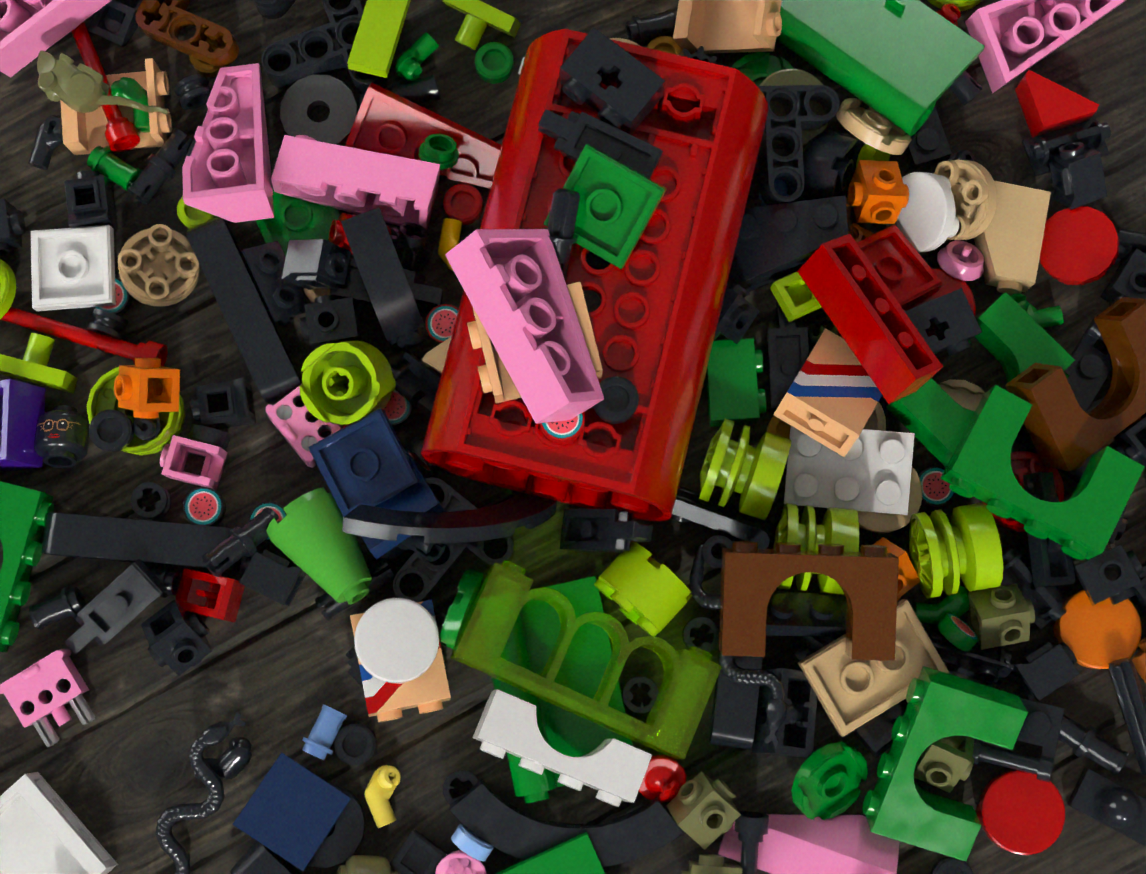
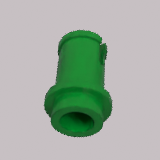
[87,146,141,191]

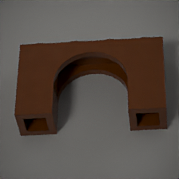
[1005,297,1146,472]
[719,541,899,661]

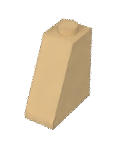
[974,181,1051,295]

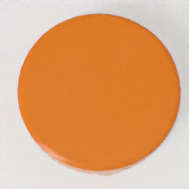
[1053,589,1142,669]

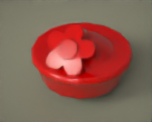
[639,755,687,802]

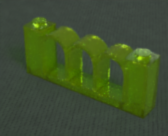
[450,560,721,759]

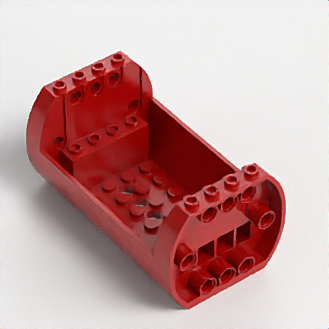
[421,28,769,521]

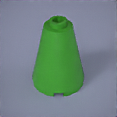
[266,487,372,604]

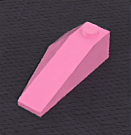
[182,63,274,223]
[718,814,900,874]

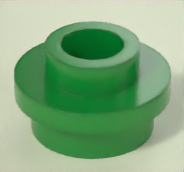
[419,134,459,170]

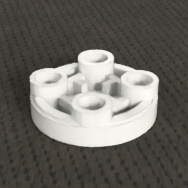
[886,172,959,252]
[354,598,439,684]

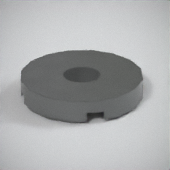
[280,75,359,145]

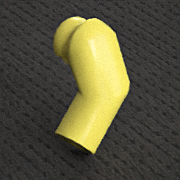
[364,765,401,828]

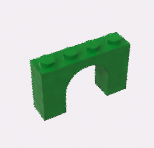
[886,292,1075,467]
[940,385,1145,560]
[0,481,54,652]
[862,666,1028,861]

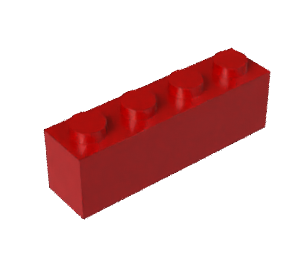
[797,234,943,404]

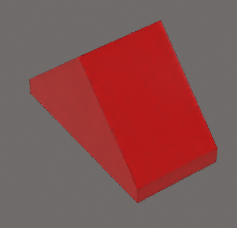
[1015,69,1099,137]
[175,568,245,622]

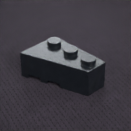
[729,196,854,297]

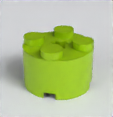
[299,341,396,425]
[594,541,692,638]

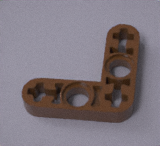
[136,0,239,67]

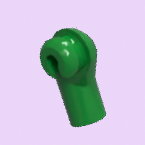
[395,32,439,82]
[110,77,150,133]
[1010,293,1064,329]
[913,585,969,625]

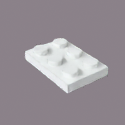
[784,426,915,515]

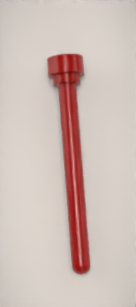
[71,22,140,152]
[0,307,168,367]

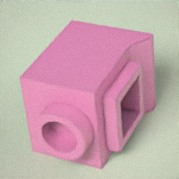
[160,435,228,491]

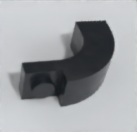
[341,207,430,353]

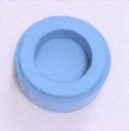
[451,824,494,861]

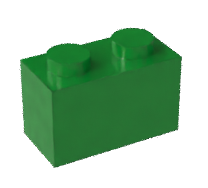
[706,338,766,427]

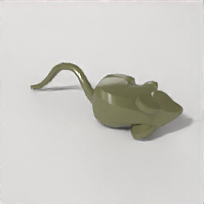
[37,50,169,114]

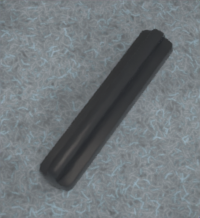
[1109,658,1146,775]

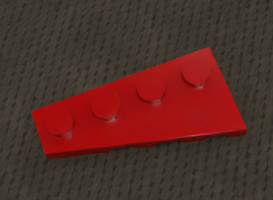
[345,83,502,188]

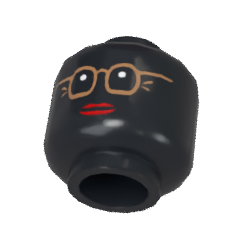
[34,405,90,468]

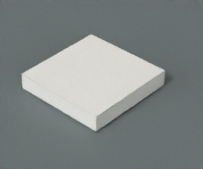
[30,225,116,311]

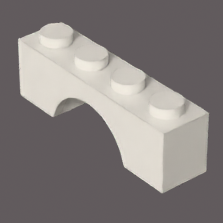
[473,689,652,807]

